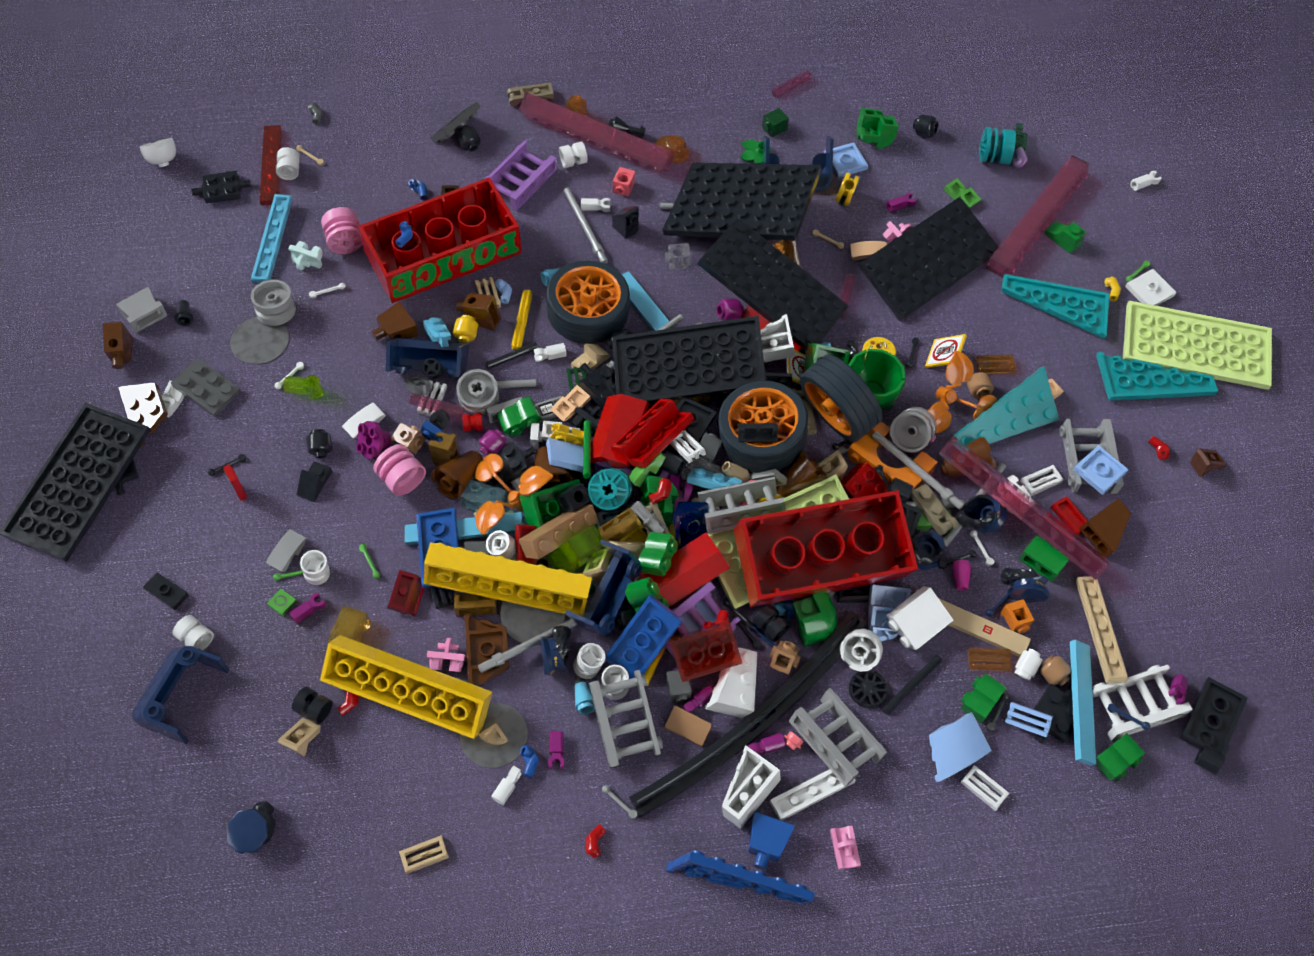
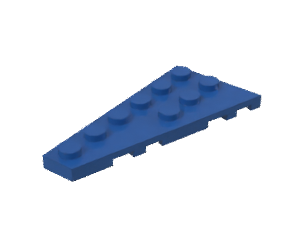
[666,850,815,904]

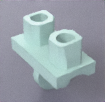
[288,241,323,270]

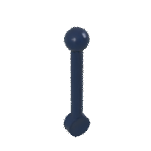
[986,588,1013,617]
[749,624,774,648]
[1107,704,1150,730]

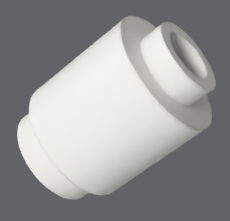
[1014,649,1043,681]

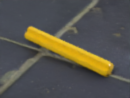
[511,289,532,350]

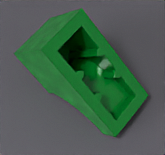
[1044,221,1086,254]

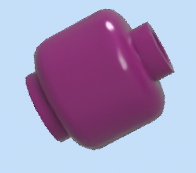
[716,298,744,321]
[479,429,507,456]

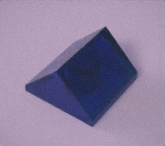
[673,502,709,550]

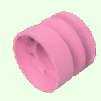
[321,207,363,254]
[373,444,426,496]

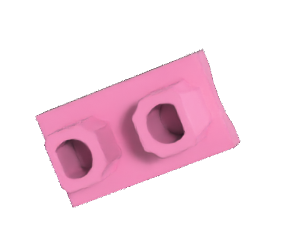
[882,221,913,242]
[427,638,467,672]
[830,826,861,870]

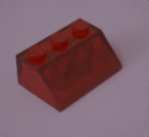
[669,620,743,682]

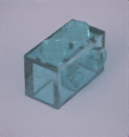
[461,480,507,512]

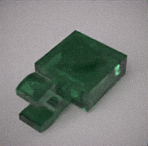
[1014,123,1027,150]

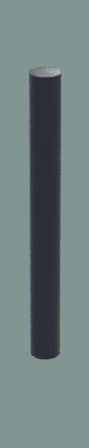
[882,655,942,715]

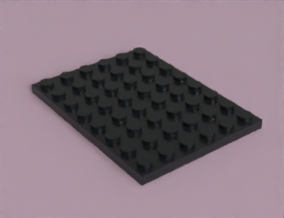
[662,162,822,241]

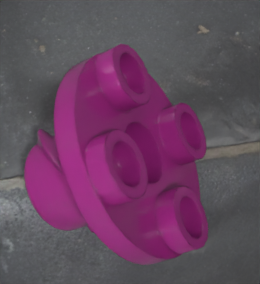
[356,421,391,459]

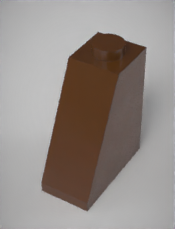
[1079,498,1131,559]

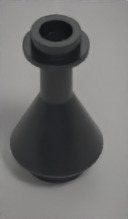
[608,116,646,139]

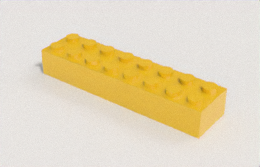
[424,542,592,617]
[320,635,493,739]

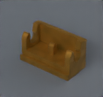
[429,432,460,466]
[598,507,644,542]
[454,592,497,617]

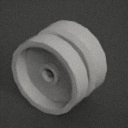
[250,280,296,326]
[456,369,500,416]
[890,407,937,453]

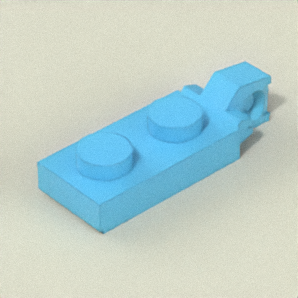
[423,317,451,347]
[687,467,743,489]

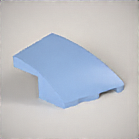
[868,584,911,642]
[929,712,992,782]

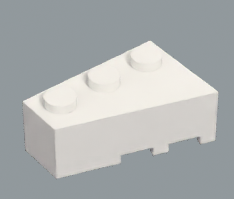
[761,314,795,363]
[705,647,757,718]
[722,745,781,829]

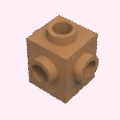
[390,423,426,455]
[769,641,801,675]

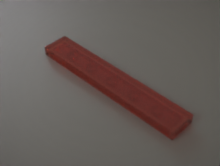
[260,125,282,206]

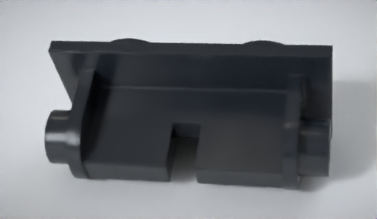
[738,423,778,442]

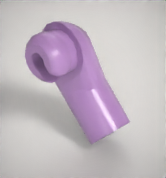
[1013,147,1027,168]

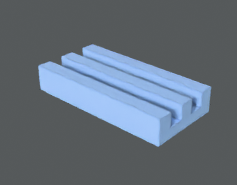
[1005,702,1053,737]

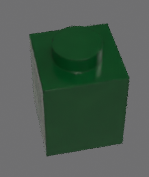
[762,108,789,137]

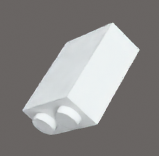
[886,586,954,650]

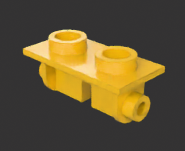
[549,423,584,446]

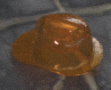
[656,135,690,163]

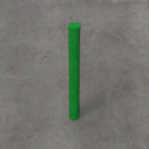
[583,420,591,479]

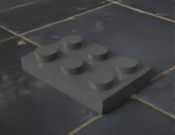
[430,101,481,143]
[171,358,241,417]

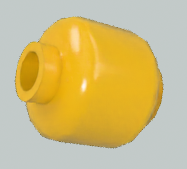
[453,315,478,343]

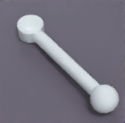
[309,283,346,299]
[275,362,304,389]
[970,530,994,566]

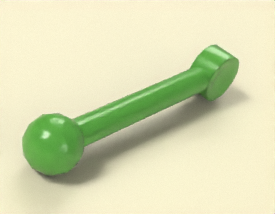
[1126,260,1150,282]
[359,544,381,579]
[273,571,303,581]

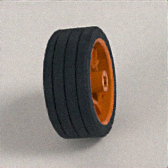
[547,260,630,344]
[800,355,882,442]
[719,381,808,472]

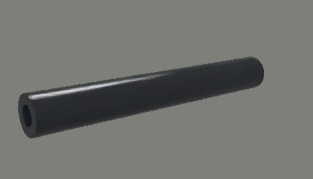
[486,342,538,369]

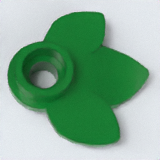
[740,140,771,164]

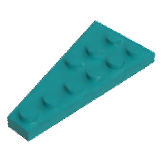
[1001,274,1109,339]
[1096,352,1218,401]
[953,366,1060,451]

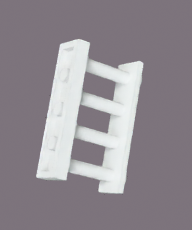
[1092,665,1192,741]

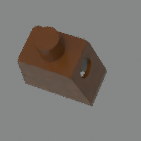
[456,293,501,331]
[371,301,418,341]
[103,322,133,369]

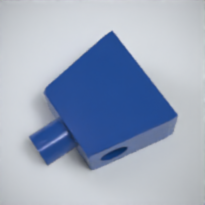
[748,812,795,870]

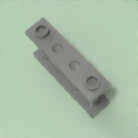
[1059,419,1124,494]
[698,477,786,534]
[589,670,663,767]
[789,688,887,787]

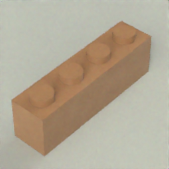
[519,504,599,559]

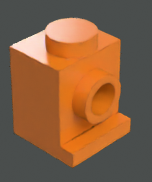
[1001,599,1034,634]

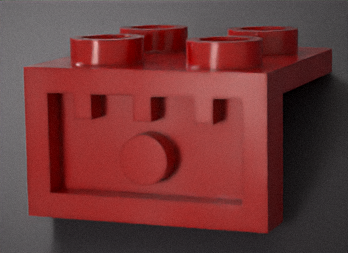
[840,462,888,498]

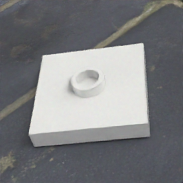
[1125,269,1177,306]

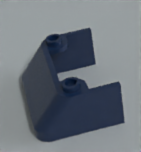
[763,136,834,191]
[386,338,469,378]
[565,540,642,635]
[132,646,229,744]

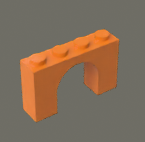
[847,422,937,499]

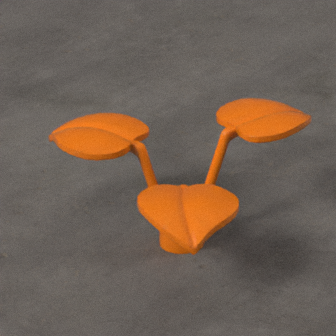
[928,350,998,433]
[475,454,553,536]

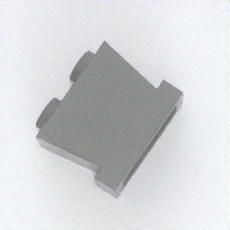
[116,287,168,334]

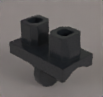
[572,406,603,438]

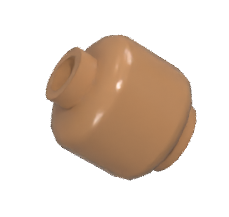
[967,372,994,399]
[1040,655,1071,686]

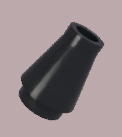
[175,300,194,326]

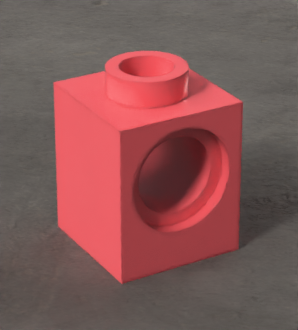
[613,167,636,197]

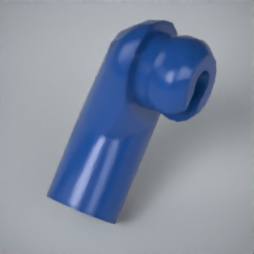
[408,179,428,201]
[395,221,413,248]
[520,745,539,778]

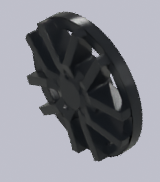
[849,670,888,708]

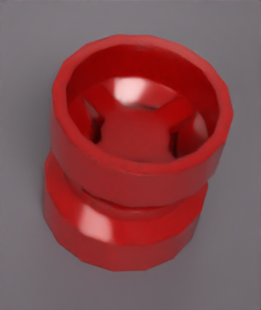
[462,412,483,433]

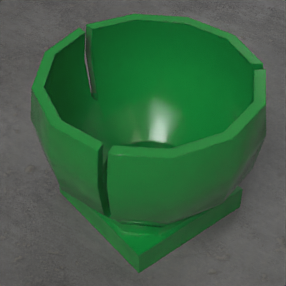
[848,349,905,411]

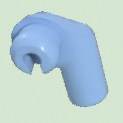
[495,279,512,304]

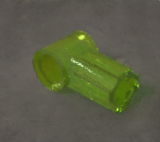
[284,375,324,399]

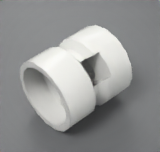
[559,141,588,168]
[276,147,300,180]
[486,530,516,561]
[300,550,330,585]
[173,615,214,650]
[573,643,605,679]
[601,665,629,700]

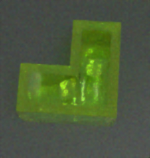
[548,525,604,573]

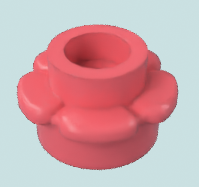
[784,731,804,750]

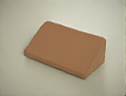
[664,706,712,747]

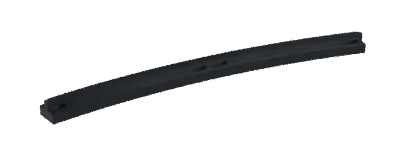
[629,611,867,818]

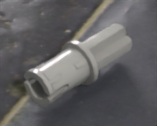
[631,501,667,533]

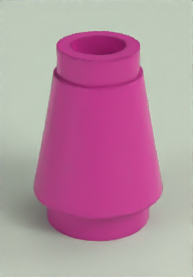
[951,560,971,590]

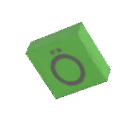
[267,589,297,617]

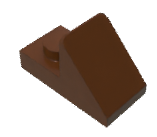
[1190,448,1227,477]

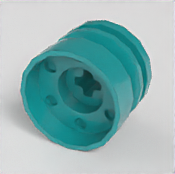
[979,127,1016,165]
[588,468,633,510]

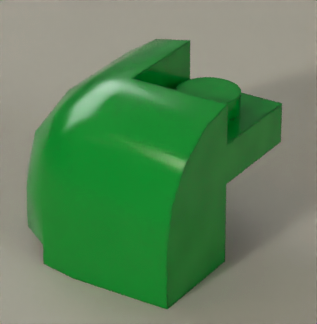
[857,108,899,149]
[638,476,679,529]
[792,592,838,647]

